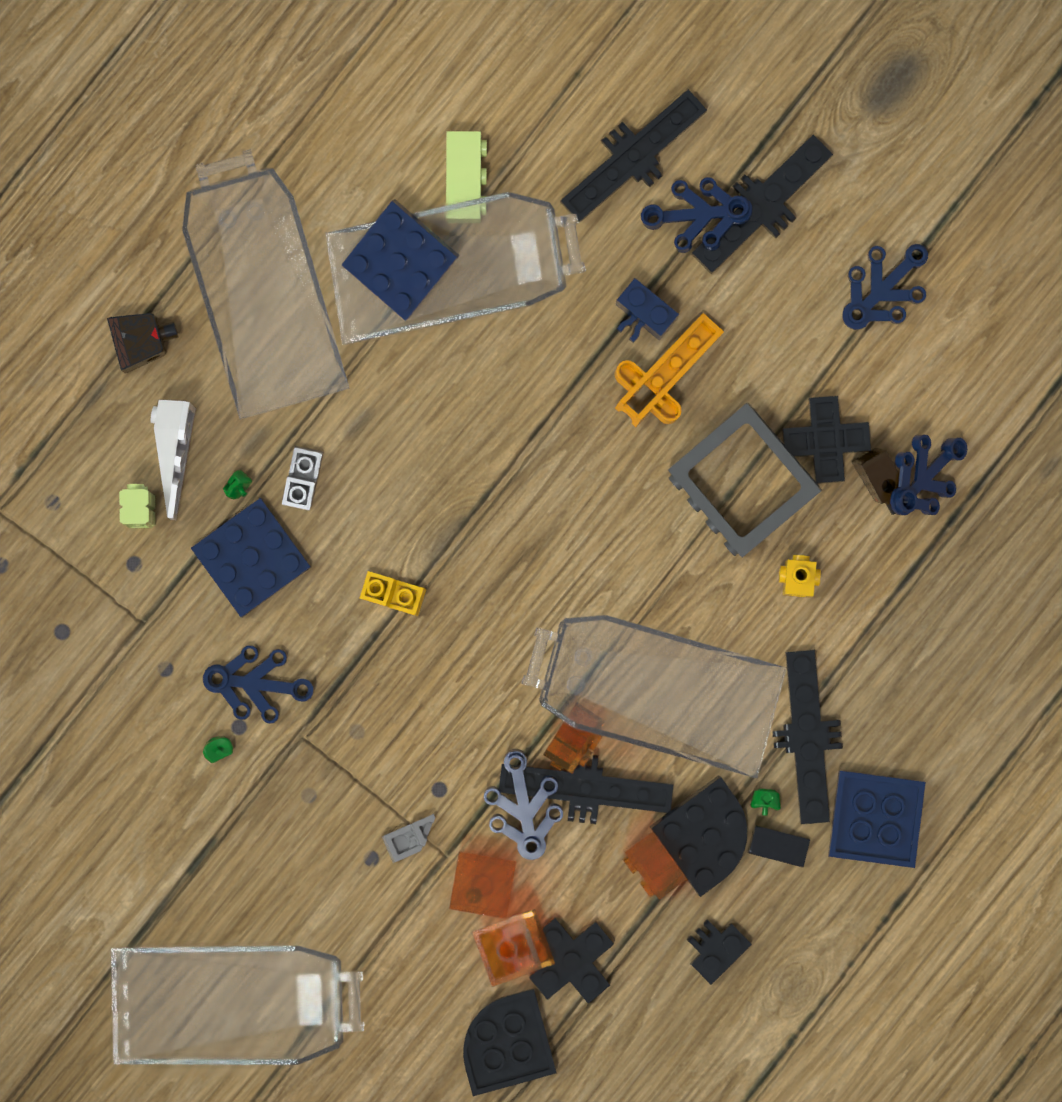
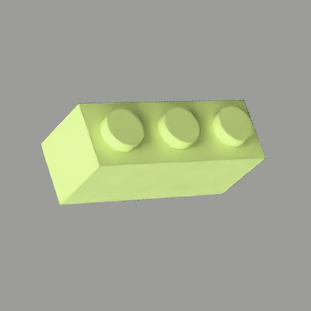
[446,131,487,221]

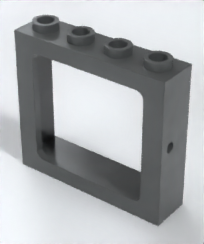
[668,403,822,558]

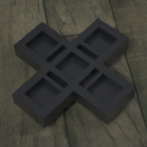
[782,396,871,484]
[529,918,614,1004]

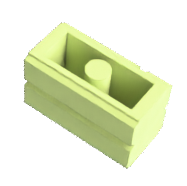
[119,484,156,528]

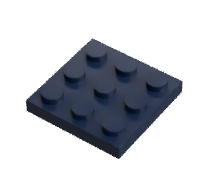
[341,199,460,321]
[191,498,311,618]
[828,771,926,868]

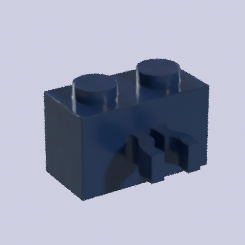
[616,278,679,343]

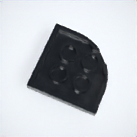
[649,775,747,897]
[463,988,557,1096]

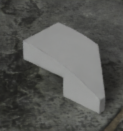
[382,814,435,863]

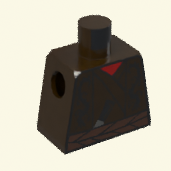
[107,313,179,374]
[852,448,899,515]

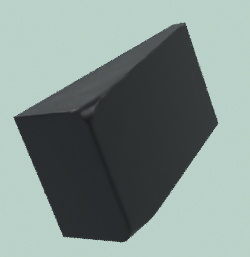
[747,825,810,867]

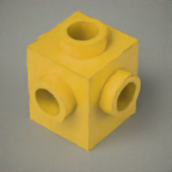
[779,555,821,598]

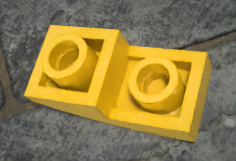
[360,571,426,616]

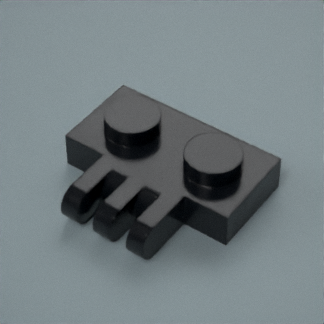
[687,920,752,985]

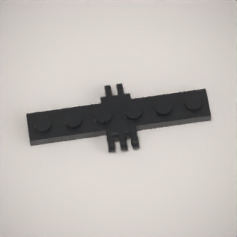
[560,89,707,223]
[691,134,833,274]
[772,650,843,824]
[499,753,674,825]

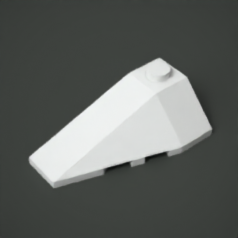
[151,400,196,520]

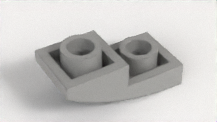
[282,446,323,510]

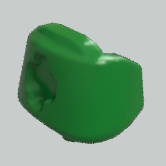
[223,470,252,500]
[203,736,233,763]
[750,789,781,816]

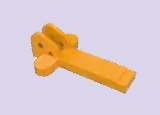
[614,313,724,427]

